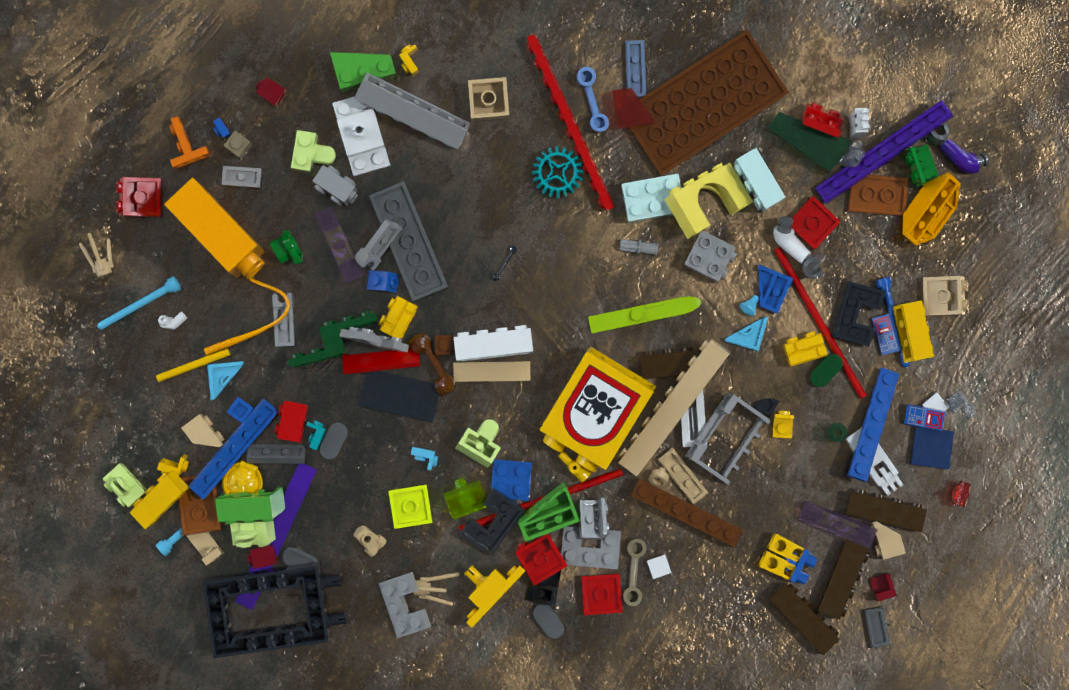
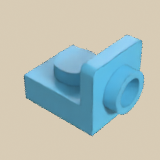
[411,447,438,471]

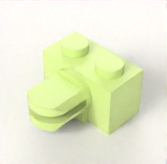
[291,130,336,173]
[455,420,501,468]
[103,463,147,507]
[230,520,276,548]

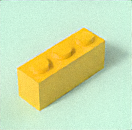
[893,301,934,363]
[130,471,189,529]

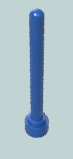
[876,277,910,367]

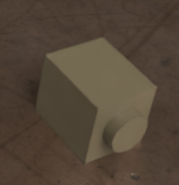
[223,131,253,159]

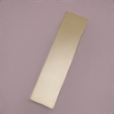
[453,361,530,382]

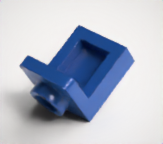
[367,270,399,293]

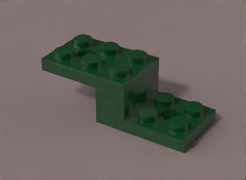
[288,310,380,369]

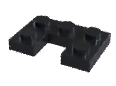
[833,281,886,347]
[460,487,525,555]

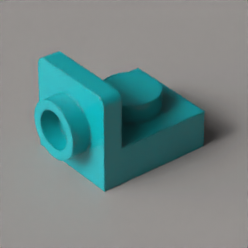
[306,420,327,450]

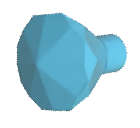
[739,295,760,317]

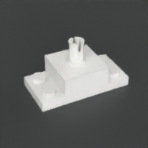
[333,97,390,177]

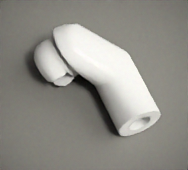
[158,311,188,330]

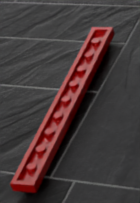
[526,34,615,211]

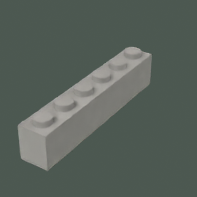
[354,72,470,149]

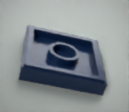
[910,426,954,469]

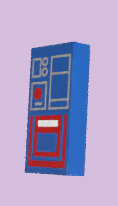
[872,313,902,355]
[904,404,946,431]

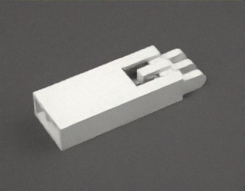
[849,108,870,140]
[680,390,707,447]
[845,428,903,496]

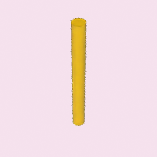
[156,348,230,382]

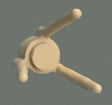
[79,233,114,277]
[414,573,460,606]

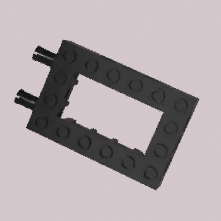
[202,562,347,658]

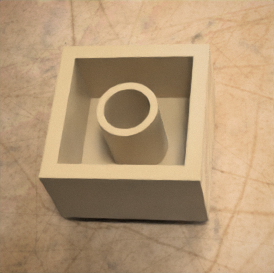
[468,77,510,121]

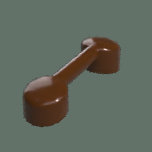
[409,333,455,396]

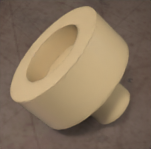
[649,467,669,488]

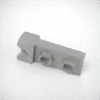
[355,219,402,271]
[272,293,295,347]

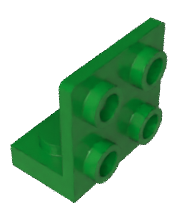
[904,144,939,188]

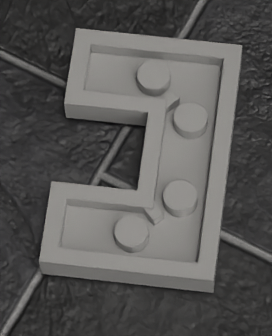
[339,327,409,352]
[561,526,621,569]
[379,572,431,638]

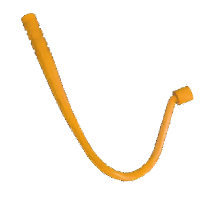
[204,276,290,355]

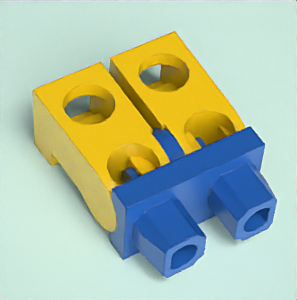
[758,533,817,584]

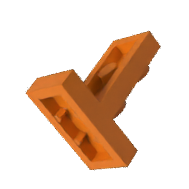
[169,116,211,169]

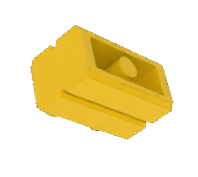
[378,296,418,339]
[783,331,828,367]

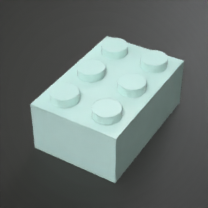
[734,148,786,213]
[621,174,681,224]

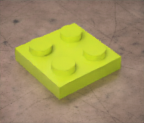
[389,485,433,529]

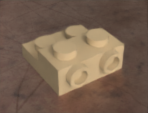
[923,276,969,316]

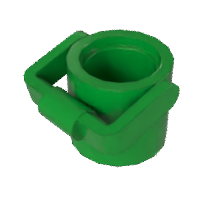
[270,230,303,265]

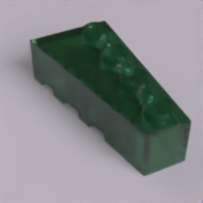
[766,112,852,174]

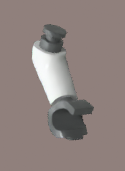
[773,216,826,279]

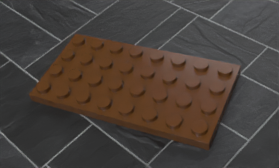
[619,29,789,176]

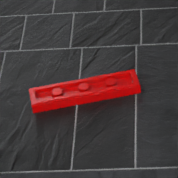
[342,348,420,374]

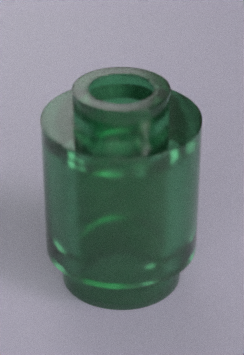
[826,423,847,442]

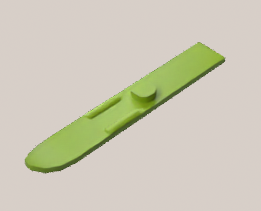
[588,296,701,334]

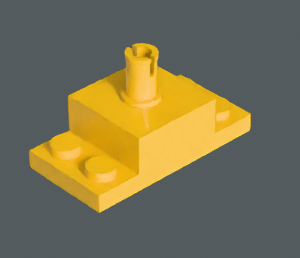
[464,565,525,628]

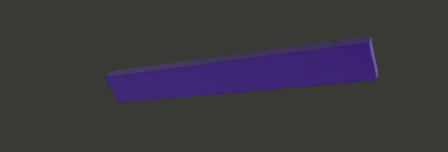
[815,100,954,204]
[235,464,317,610]

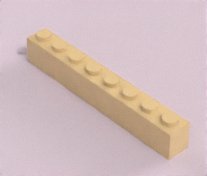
[618,339,730,476]

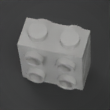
[313,165,358,206]
[683,231,737,283]

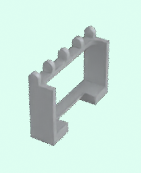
[685,392,771,485]

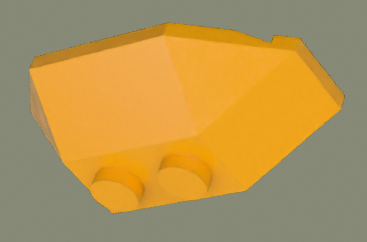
[903,172,961,246]

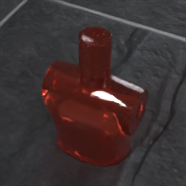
[951,481,971,507]

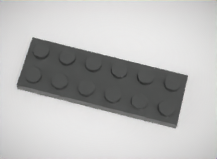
[369,181,448,302]

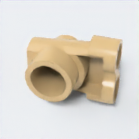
[354,525,387,557]

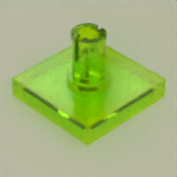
[443,478,486,520]

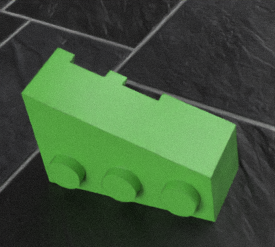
[330,52,397,92]
[518,481,580,542]
[215,487,285,524]

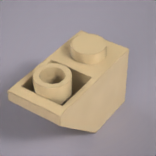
[182,414,225,447]
[869,521,906,560]

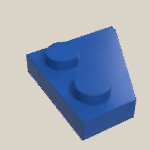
[758,265,794,314]

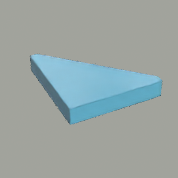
[724,317,768,351]
[208,361,244,400]

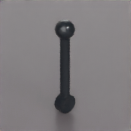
[492,246,517,281]

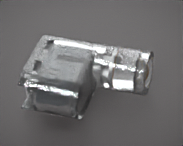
[839,139,865,167]
[944,389,977,419]

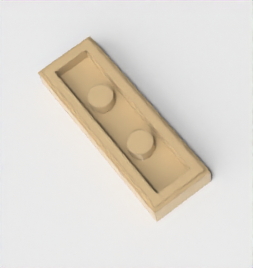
[658,447,708,505]

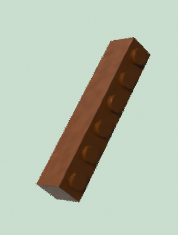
[630,479,744,547]

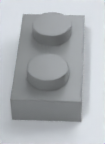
[222,166,262,188]

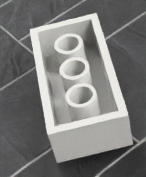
[454,325,533,362]

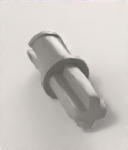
[620,239,658,255]

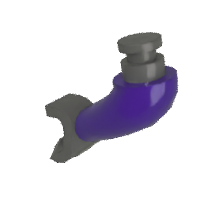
[925,123,989,174]

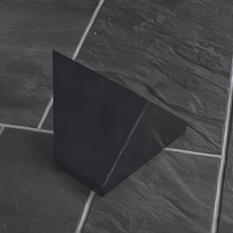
[526,570,561,606]

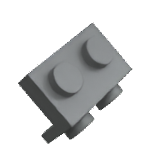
[577,498,609,540]

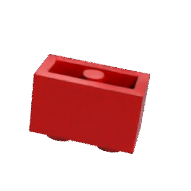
[275,401,309,443]

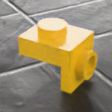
[399,45,419,76]
[157,454,189,476]

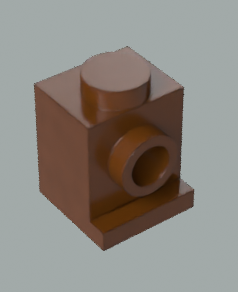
[435,335,455,356]

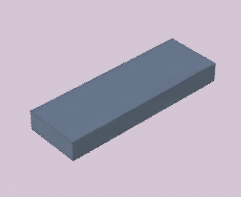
[625,40,646,99]

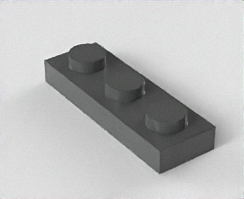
[247,444,306,464]

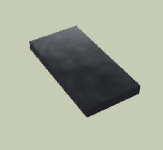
[358,371,440,423]

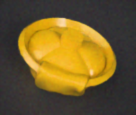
[222,461,263,494]

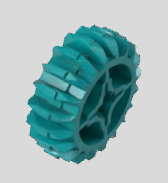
[532,146,583,198]

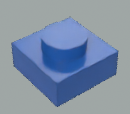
[213,117,231,140]
[227,397,254,423]

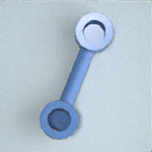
[576,67,609,133]

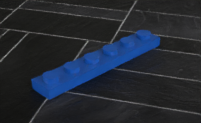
[847,367,900,482]
[188,399,279,500]

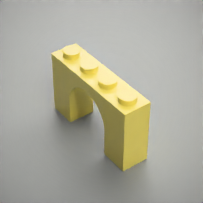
[664,163,753,239]

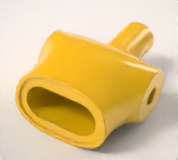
[558,451,591,483]

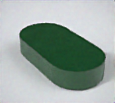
[810,354,843,387]

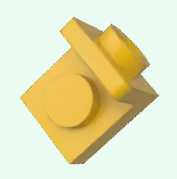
[772,411,794,439]

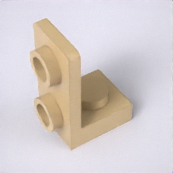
[187,532,224,566]

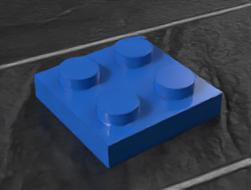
[491,459,532,501]

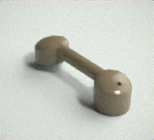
[622,539,647,606]

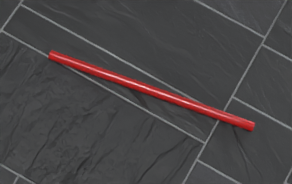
[774,247,867,399]
[459,468,624,531]

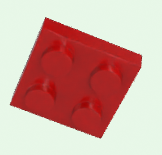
[792,196,841,250]
[581,574,623,615]

